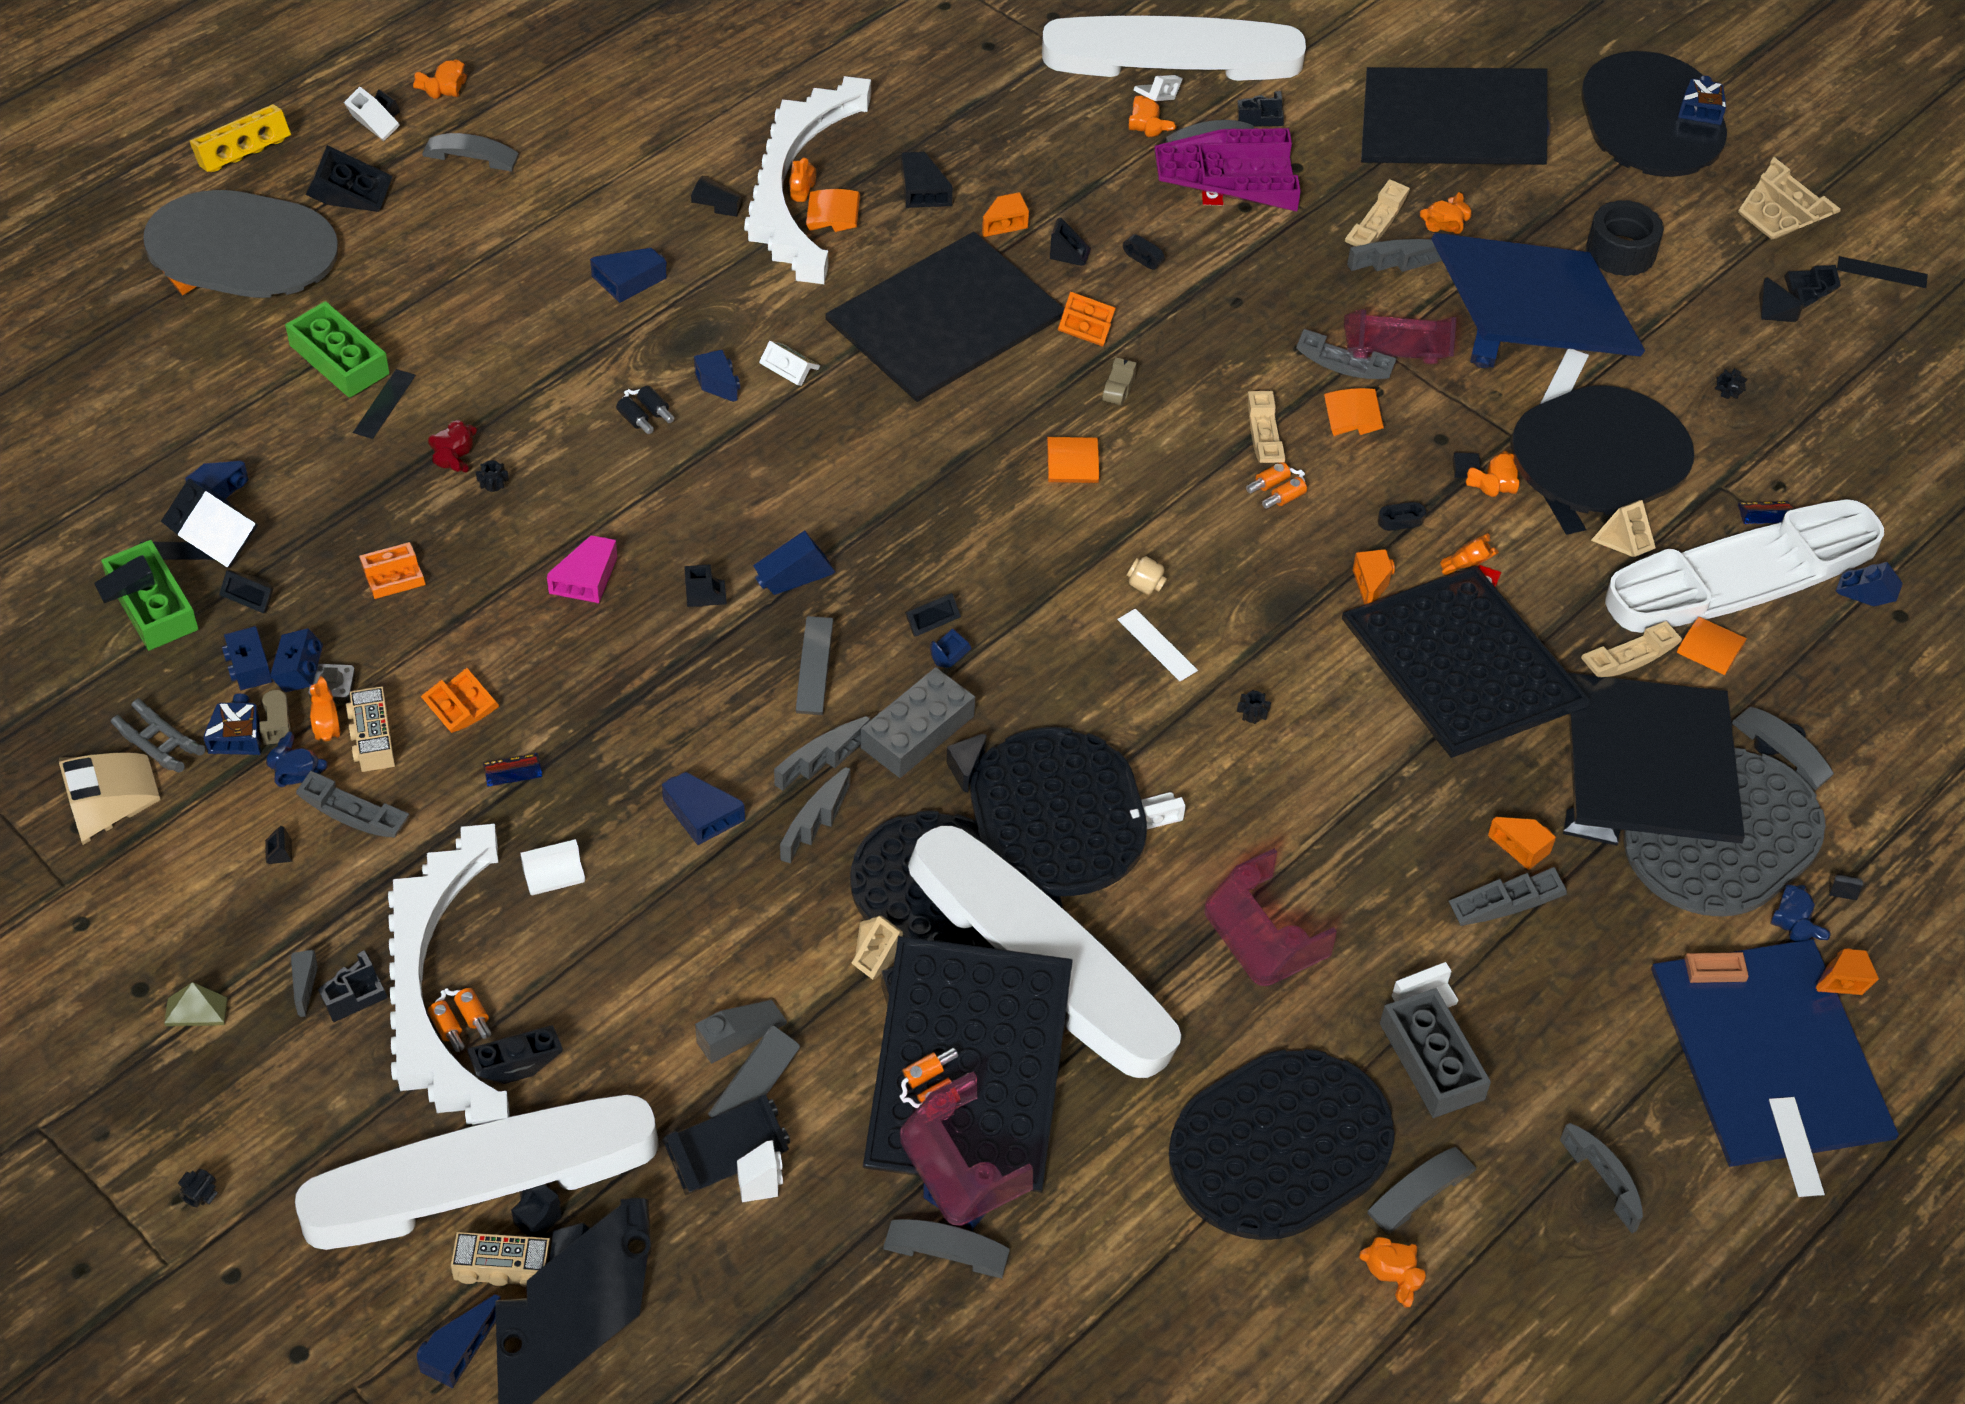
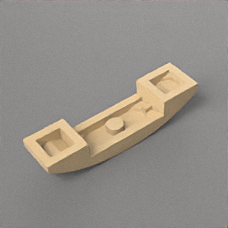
[1345,179,1410,246]
[1248,391,1285,463]
[1581,621,1682,677]

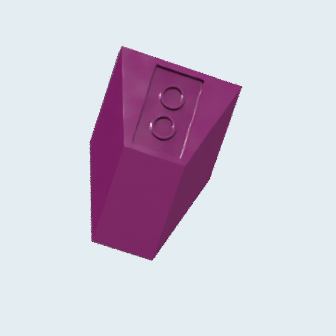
[1154,128,1300,212]

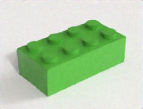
[285,301,389,398]
[101,540,198,651]

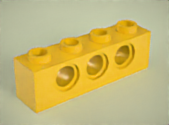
[189,104,291,172]

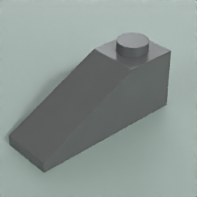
[695,1000,787,1064]

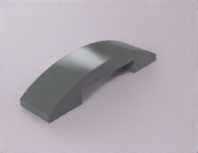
[1166,120,1254,143]
[422,133,519,171]
[1297,329,1397,379]
[1732,707,1834,791]
[296,771,409,838]
[1560,1123,1643,1233]
[1367,1147,1476,1235]
[884,1219,1010,1279]

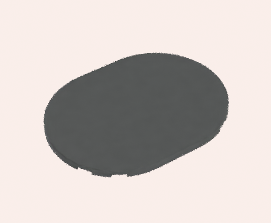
[143,190,338,298]
[1623,748,1826,916]

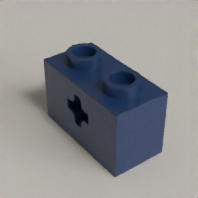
[222,626,272,691]
[270,628,323,693]

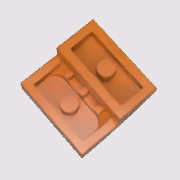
[806,189,860,232]
[1058,291,1115,347]
[1324,388,1384,436]
[1047,437,1099,483]
[359,542,425,599]
[1677,617,1747,675]
[421,668,499,733]

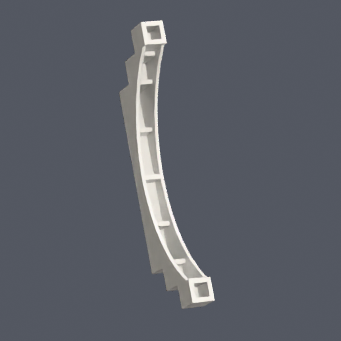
[744,76,871,284]
[388,824,510,1127]

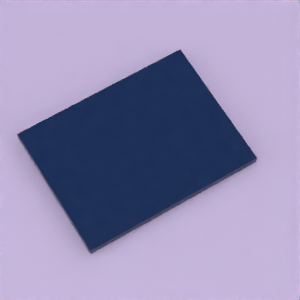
[1431,233,1645,356]
[1651,939,1899,1167]

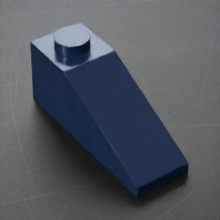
[417,1294,501,1388]

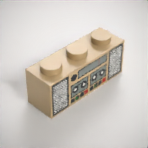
[346,687,395,772]
[451,1232,551,1288]

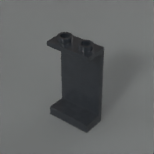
[662,1094,790,1196]

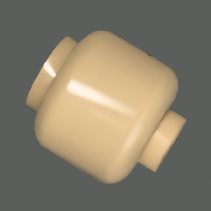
[1126,556,1167,595]

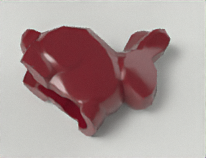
[428,420,477,473]

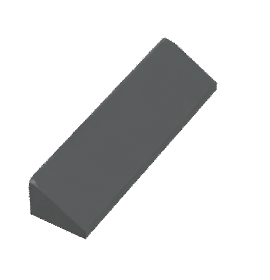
[708,1026,800,1118]

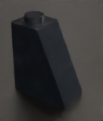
[901,152,953,208]

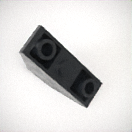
[467,1025,563,1084]

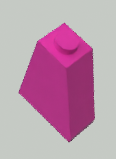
[547,535,617,603]

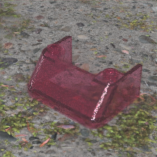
[1344,309,1456,364]
[1204,848,1337,986]
[900,1071,1033,1225]

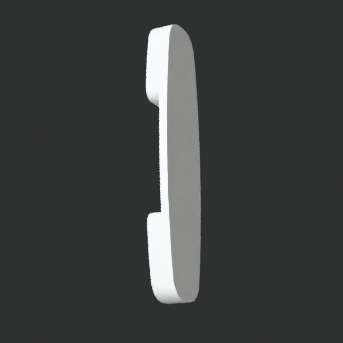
[1042,16,1306,81]
[1605,499,1884,633]
[908,826,1181,1078]
[295,1095,659,1250]

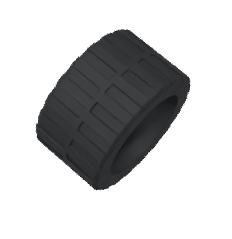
[1586,200,1664,276]

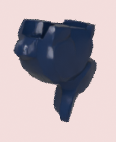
[266,732,328,787]
[1771,885,1831,942]

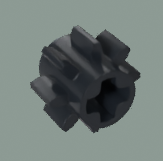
[1715,368,1747,399]
[476,460,509,492]
[1237,690,1271,724]
[178,1169,218,1208]

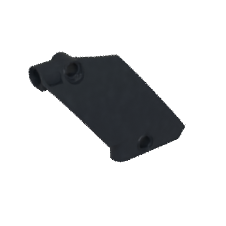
[495,1198,651,1404]

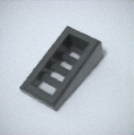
[291,950,318,1017]

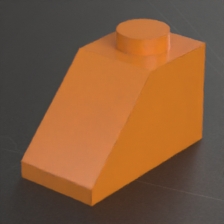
[982,192,1029,237]
[1352,549,1395,605]
[1488,817,1556,870]
[1816,948,1879,995]

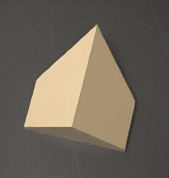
[1591,500,1656,557]
[852,916,903,980]

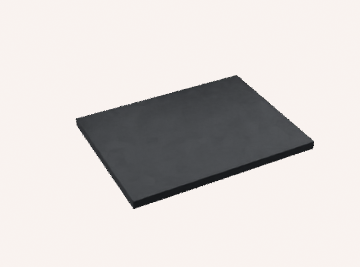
[1361,67,1547,165]
[825,231,1064,402]
[1342,565,1590,758]
[1568,673,1745,844]
[863,936,1073,1193]

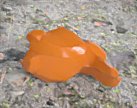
[413,59,467,99]
[1129,96,1177,137]
[789,158,816,202]
[1420,192,1472,234]
[1466,451,1519,497]
[1440,533,1499,575]
[310,676,340,741]
[1359,1237,1426,1308]

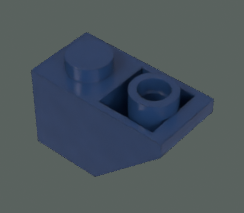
[694,350,740,402]
[185,461,249,499]
[1836,562,1903,607]

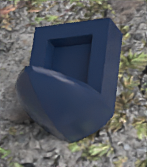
[930,629,972,668]

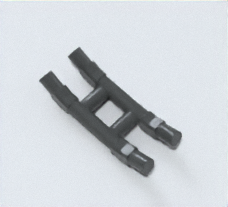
[110,698,205,773]

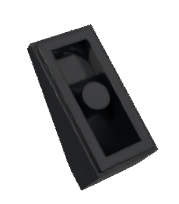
[94,555,155,603]

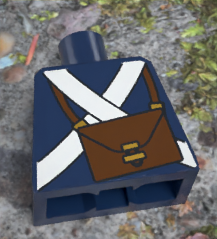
[1678,76,1726,125]
[203,693,261,755]

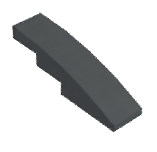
[1347,239,1442,272]
[796,616,833,715]
[774,716,870,791]
[780,767,850,863]
[1449,867,1567,926]

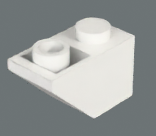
[344,87,400,141]
[737,1141,783,1202]

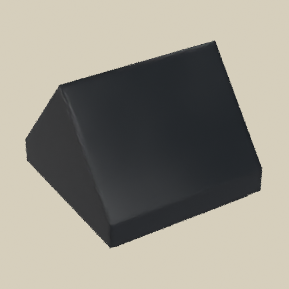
[375,89,400,117]
[265,826,292,864]
[1829,873,1863,900]

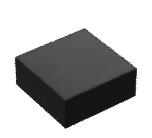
[1452,453,1481,478]

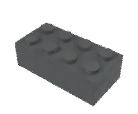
[861,667,975,778]
[1380,988,1491,1118]

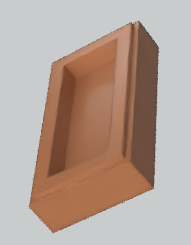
[1685,952,1749,983]

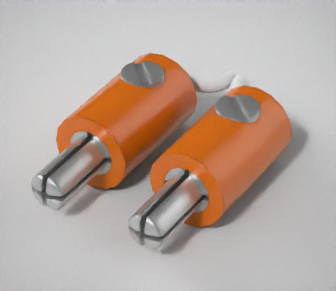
[1246,462,1307,509]
[427,988,491,1052]
[900,1048,973,1115]

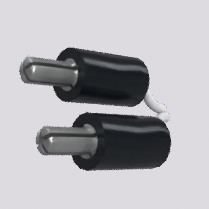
[616,385,674,434]

